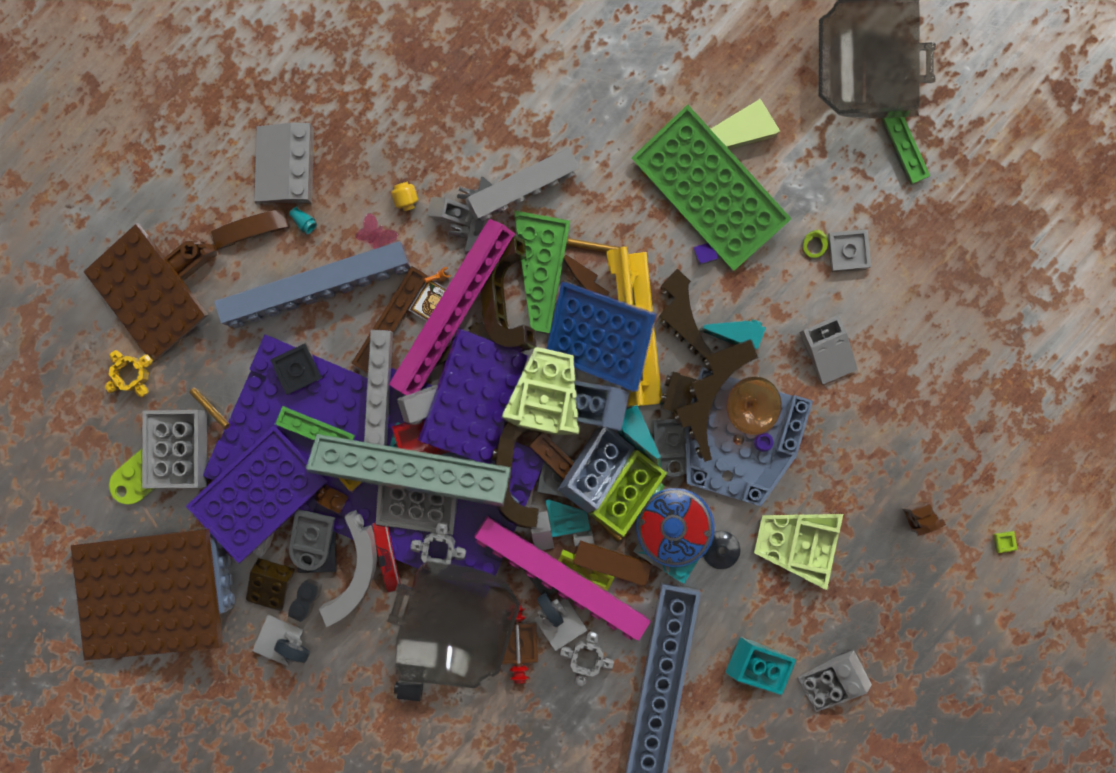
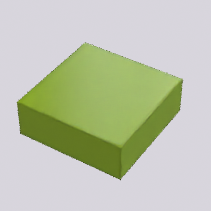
[993,531,1018,553]

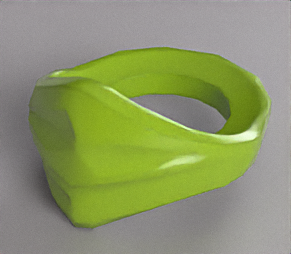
[803,230,828,258]

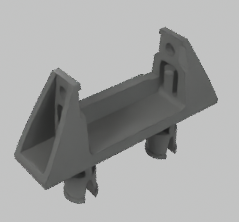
[449,176,492,254]

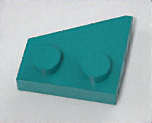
[546,500,590,537]

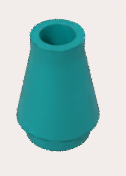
[289,207,317,234]

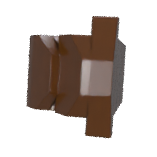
[165,241,217,281]
[902,501,946,536]

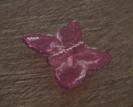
[356,213,398,249]

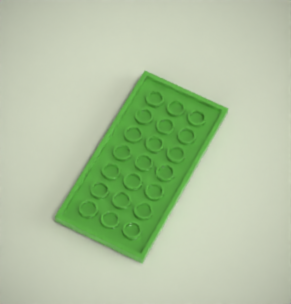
[632,104,792,271]

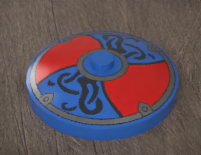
[637,488,715,567]

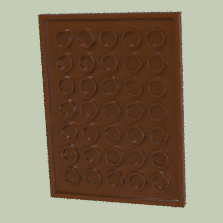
[71,528,223,661]

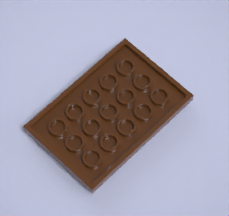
[83,224,208,362]

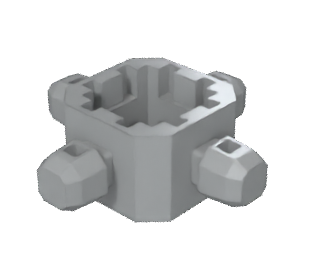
[411,522,466,578]
[560,631,614,686]

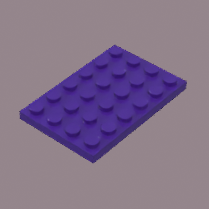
[418,329,528,464]
[186,425,328,564]

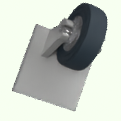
[534,593,588,651]
[252,615,310,666]

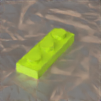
[558,550,615,591]

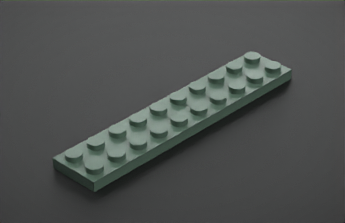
[306,434,511,506]

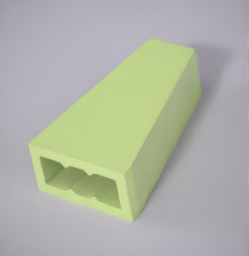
[711,99,780,149]

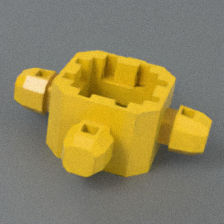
[105,350,153,397]

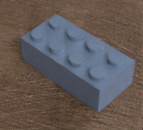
[574,381,629,431]
[558,427,634,513]
[210,533,235,613]

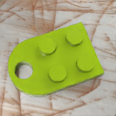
[109,448,156,504]

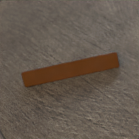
[573,540,652,586]

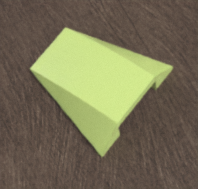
[502,347,579,435]
[754,514,843,590]

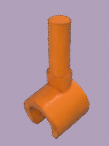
[424,267,451,283]

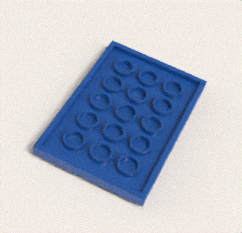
[547,282,656,391]

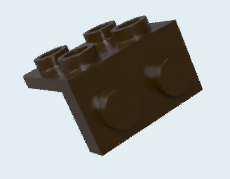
[659,371,698,413]
[246,558,295,611]

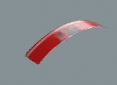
[373,523,403,592]

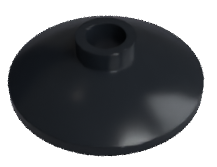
[703,531,741,569]

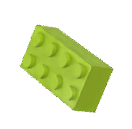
[588,450,667,537]

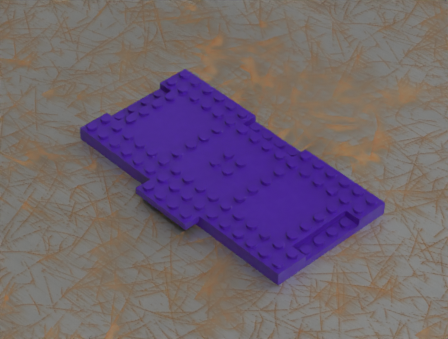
[203,334,544,598]

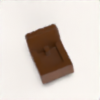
[315,483,349,514]

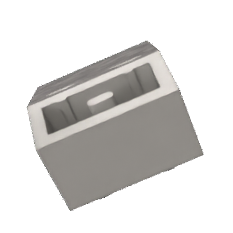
[799,315,858,385]
[798,650,872,712]

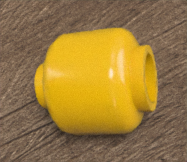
[391,181,419,211]

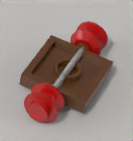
[498,604,538,684]

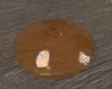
[727,376,781,435]

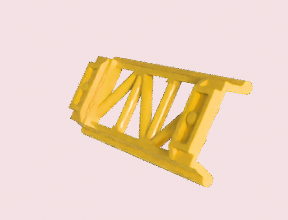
[607,247,662,407]

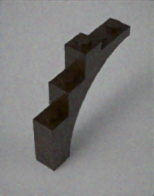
[674,339,758,462]

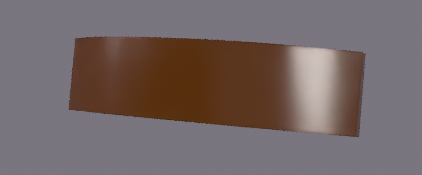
[211,209,290,250]

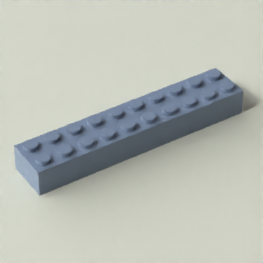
[214,241,411,328]
[624,582,701,773]

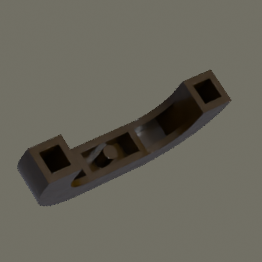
[480,235,537,351]
[492,422,545,529]

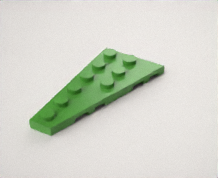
[514,210,570,334]

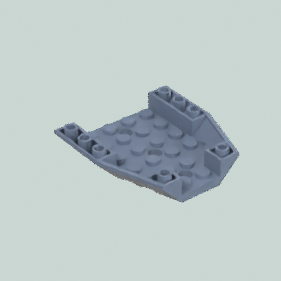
[685,367,813,506]

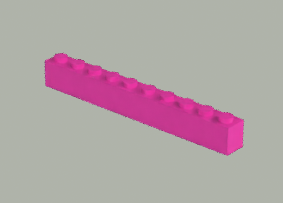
[389,219,515,395]
[474,516,651,641]

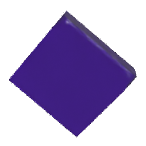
[693,243,718,265]

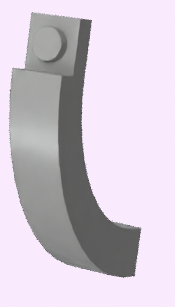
[319,510,377,627]

